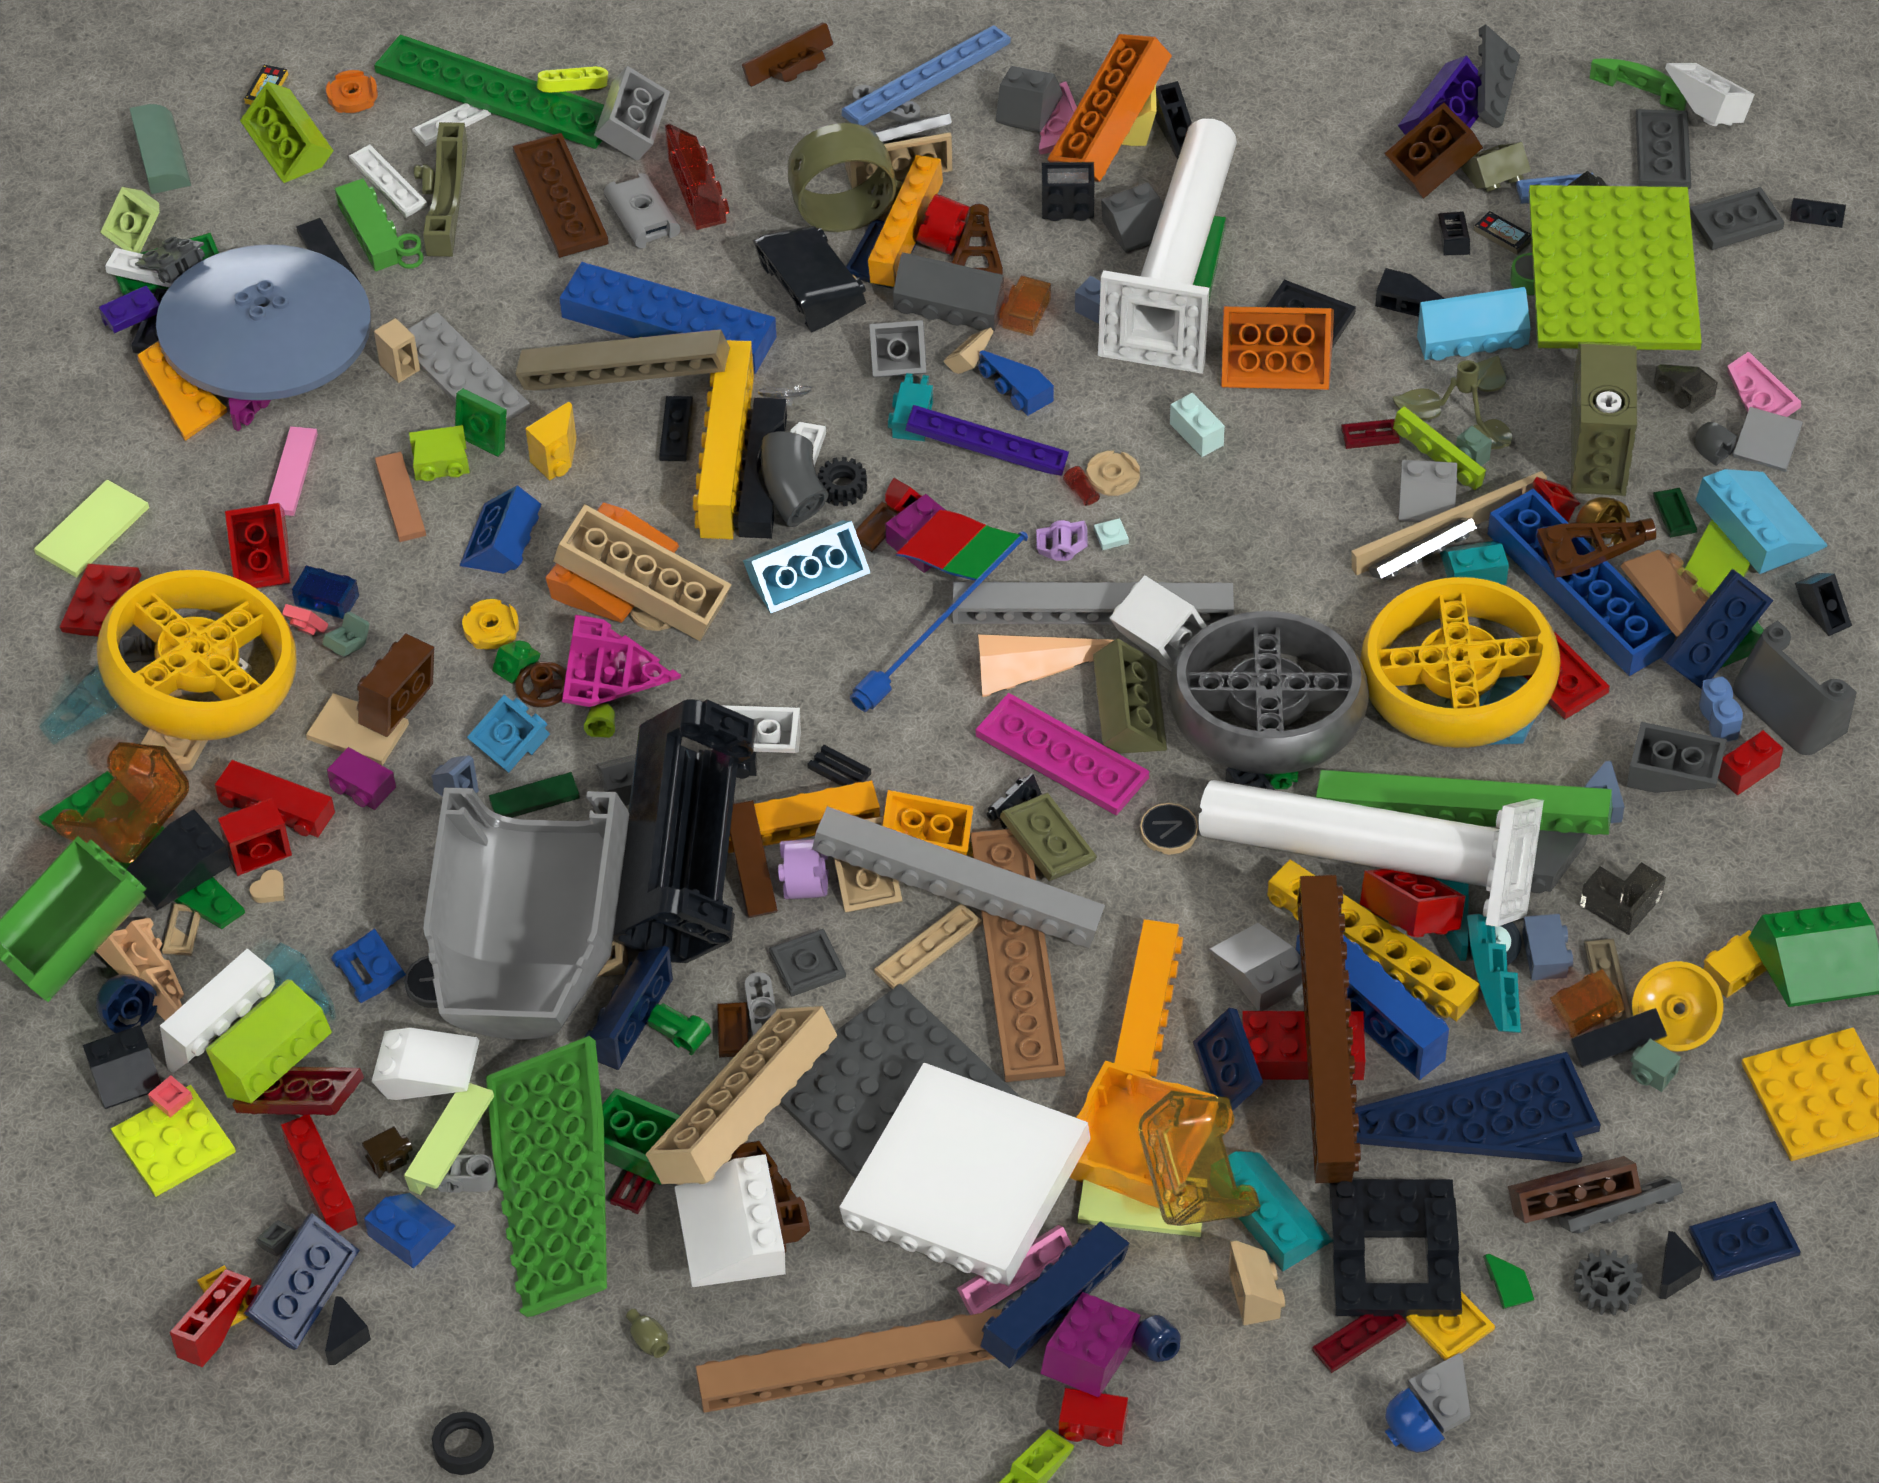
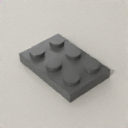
[1690,187,1784,250]

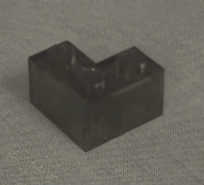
[1580,862,1666,935]

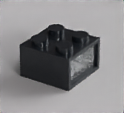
[1042,162,1095,221]

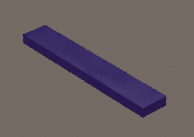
[905,405,1069,476]

